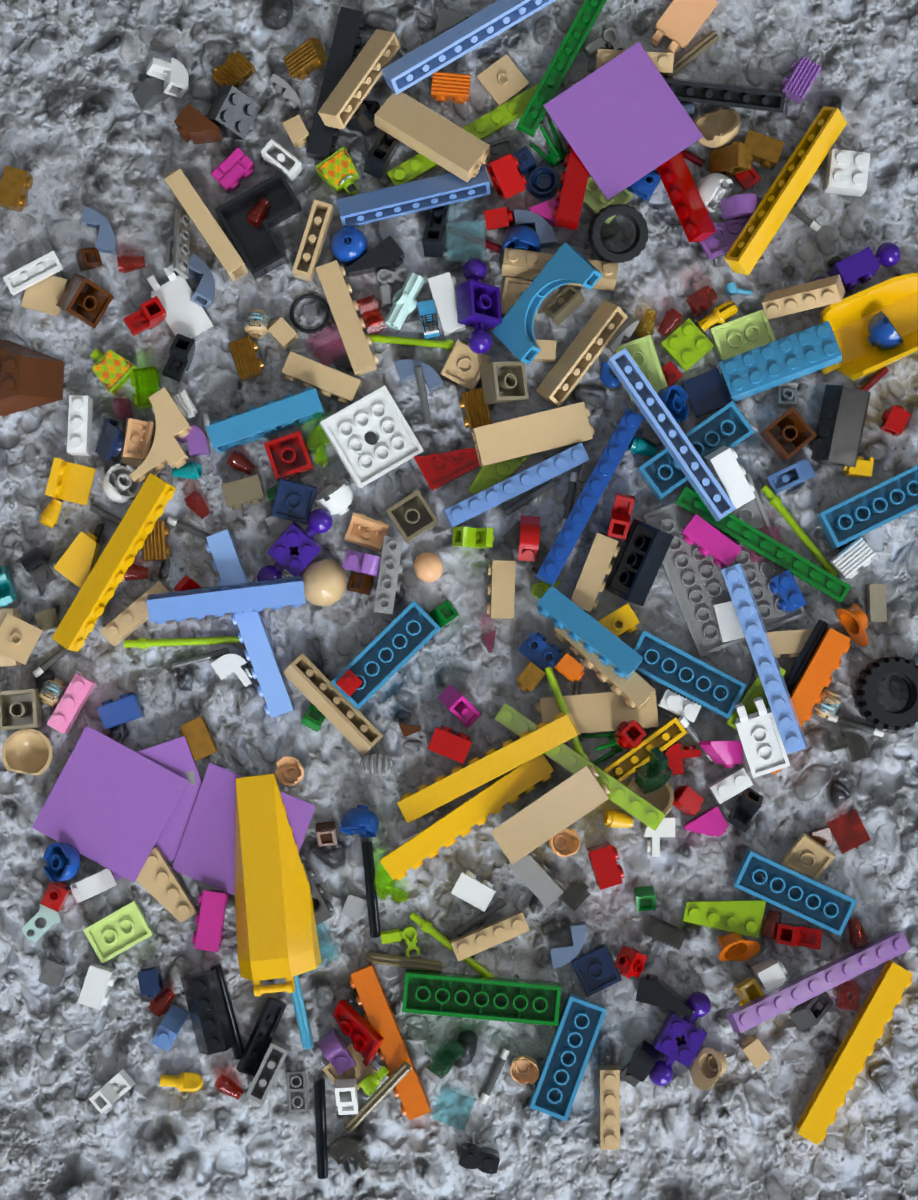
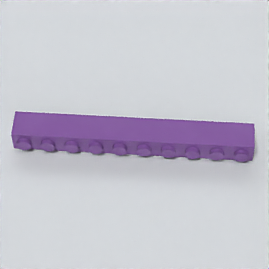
[726,931,911,1033]

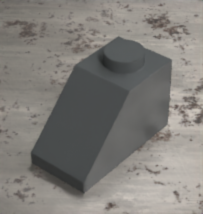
[789,992,833,1031]

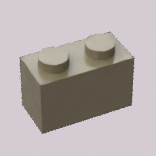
[221,475,266,511]

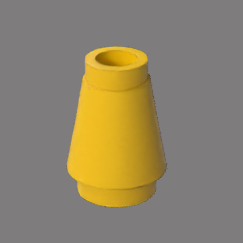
[39,498,63,528]
[604,808,634,828]

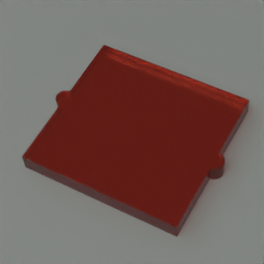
[827,809,871,854]

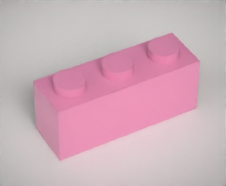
[47,674,97,734]

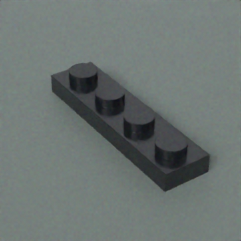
[236,997,287,1076]

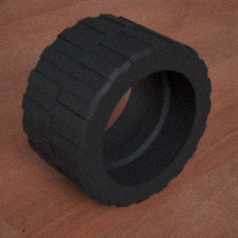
[588,204,649,263]

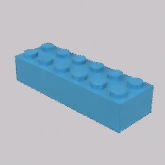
[718,321,842,402]
[206,387,326,454]
[636,401,755,501]
[815,465,918,549]
[331,601,441,710]
[632,630,747,719]
[731,848,857,936]
[529,992,607,1121]

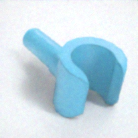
[725,282,753,295]

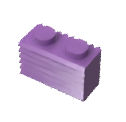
[780,56,822,104]

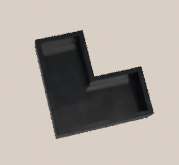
[215,172,302,280]

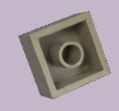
[480,361,529,404]
[386,490,439,544]
[0,689,43,731]

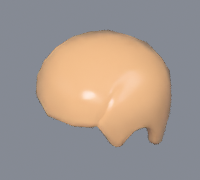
[413,552,443,583]
[275,756,304,787]
[549,828,581,857]
[510,1055,540,1085]

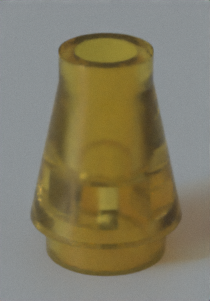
[636,309,657,338]

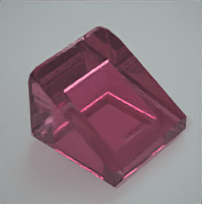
[113,398,133,420]
[482,630,496,653]

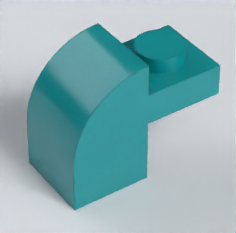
[0,565,17,607]

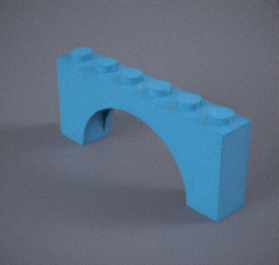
[492,242,603,364]

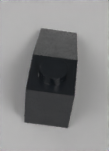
[363,131,400,179]
[422,204,450,258]
[345,236,405,277]
[635,974,696,1015]

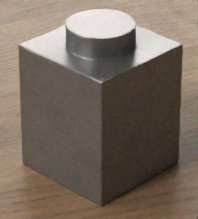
[38,955,69,988]

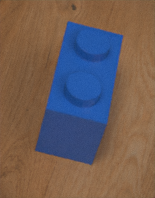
[97,692,145,730]

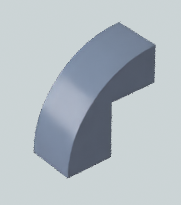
[81,207,119,255]
[513,209,557,249]
[189,253,215,309]
[394,359,444,392]
[549,922,586,968]

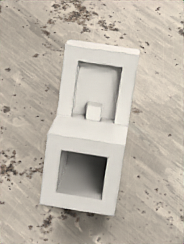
[146,57,189,98]
[210,654,253,687]
[642,816,675,857]
[70,868,117,903]
[89,1069,136,1114]
[335,1078,358,1115]

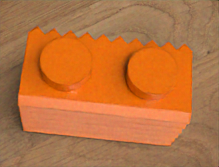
[431,71,471,104]
[554,653,585,682]

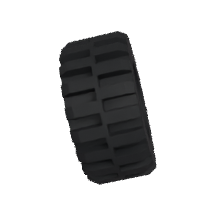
[853,657,918,730]

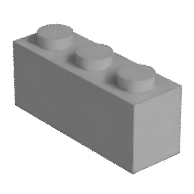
[507,852,564,908]
[245,1038,291,1105]

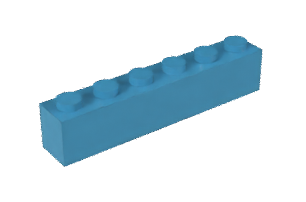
[537,586,643,680]

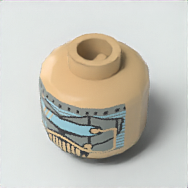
[244,309,270,339]
[39,678,67,708]
[813,688,841,718]

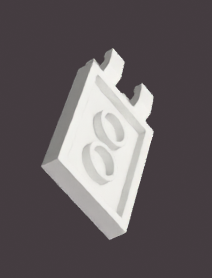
[147,267,214,339]
[734,697,790,778]

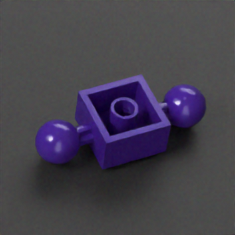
[810,242,901,293]
[455,258,502,354]
[257,509,333,581]
[649,992,711,1086]

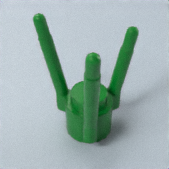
[530,120,566,167]
[583,731,623,765]

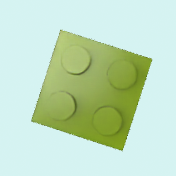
[660,318,714,372]

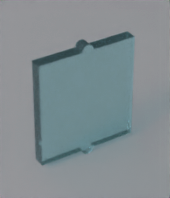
[432,1087,475,1131]

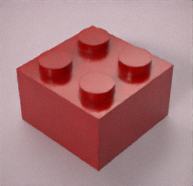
[485,153,527,199]
[264,431,314,482]
[427,725,472,764]
[586,842,625,890]

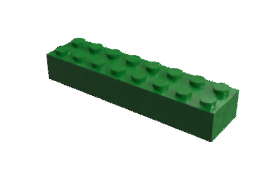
[402,969,561,1026]

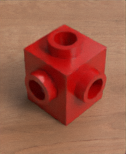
[614,720,646,749]
[614,945,648,978]

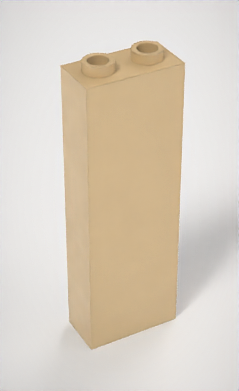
[374,92,491,183]
[165,169,249,282]
[471,402,594,467]
[536,688,659,733]
[490,765,611,865]

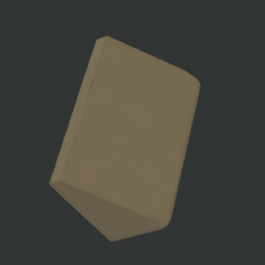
[542,285,585,326]
[866,583,887,622]

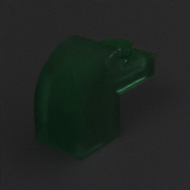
[635,747,673,794]
[426,1038,466,1079]

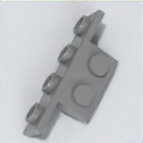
[166,209,190,279]
[373,535,404,615]

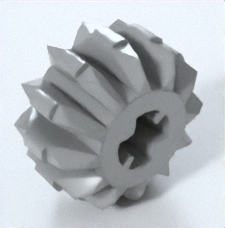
[360,754,393,775]

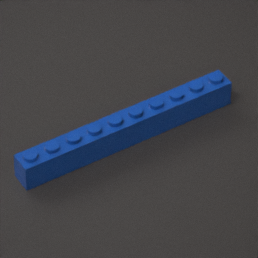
[535,408,644,586]

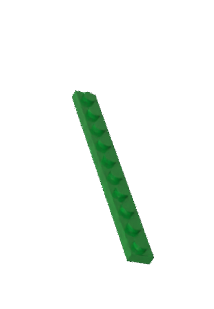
[516,0,607,137]
[675,486,851,603]

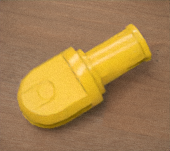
[697,300,738,332]
[160,1072,203,1092]

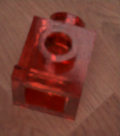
[686,285,718,317]
[836,980,861,1011]

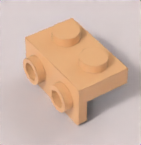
[121,418,156,460]
[344,513,389,552]

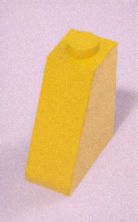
[53,531,100,589]

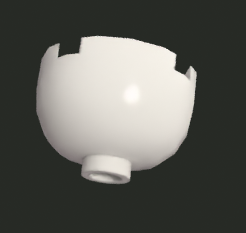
[697,173,733,213]
[102,464,142,503]
[314,479,353,515]

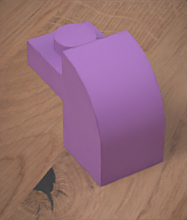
[721,194,763,220]
[177,424,211,457]
[342,549,381,578]
[318,1028,356,1075]

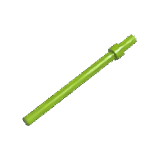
[365,334,468,351]
[761,484,838,577]
[123,636,240,649]
[544,666,589,760]
[409,911,496,977]

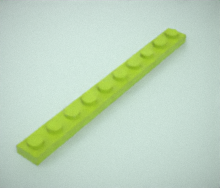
[387,83,558,186]
[495,703,667,831]

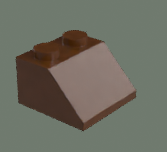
[174,103,223,145]
[56,273,114,329]
[760,406,818,463]

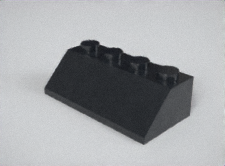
[811,385,871,468]
[604,518,674,606]
[180,969,236,1055]

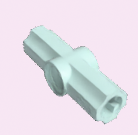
[384,273,425,330]

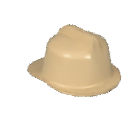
[691,1047,727,1090]

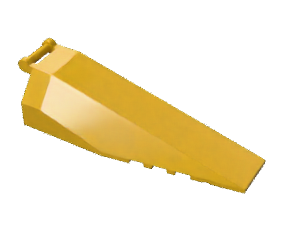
[820,273,918,381]
[235,773,322,996]

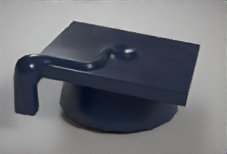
[525,160,563,203]
[95,418,125,461]

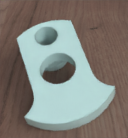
[22,904,61,942]

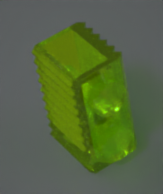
[130,366,161,409]

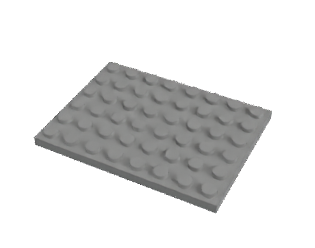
[642,473,807,658]

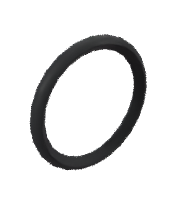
[290,294,330,334]

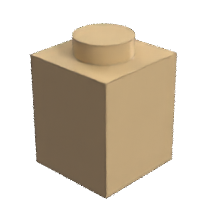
[282,114,310,149]
[268,317,299,350]
[532,339,557,363]
[740,1035,772,1069]

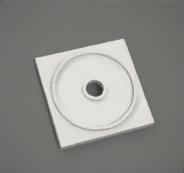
[319,386,424,489]

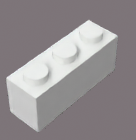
[428,272,466,337]
[67,395,93,456]
[704,446,756,509]

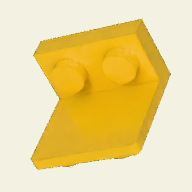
[45,457,96,506]

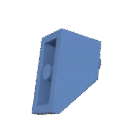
[767,459,816,494]
[151,1004,189,1052]

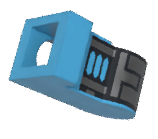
[417,299,440,339]

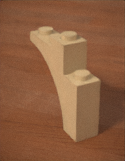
[129,387,192,483]

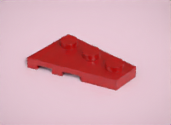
[414,447,480,491]
[332,999,384,1067]

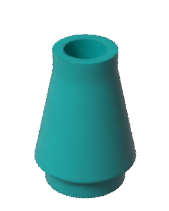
[628,436,658,457]
[172,461,202,480]

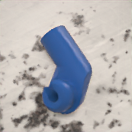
[600,362,619,388]

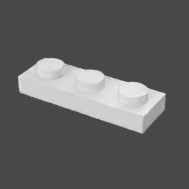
[3,250,64,295]

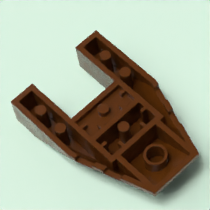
[0,340,65,416]

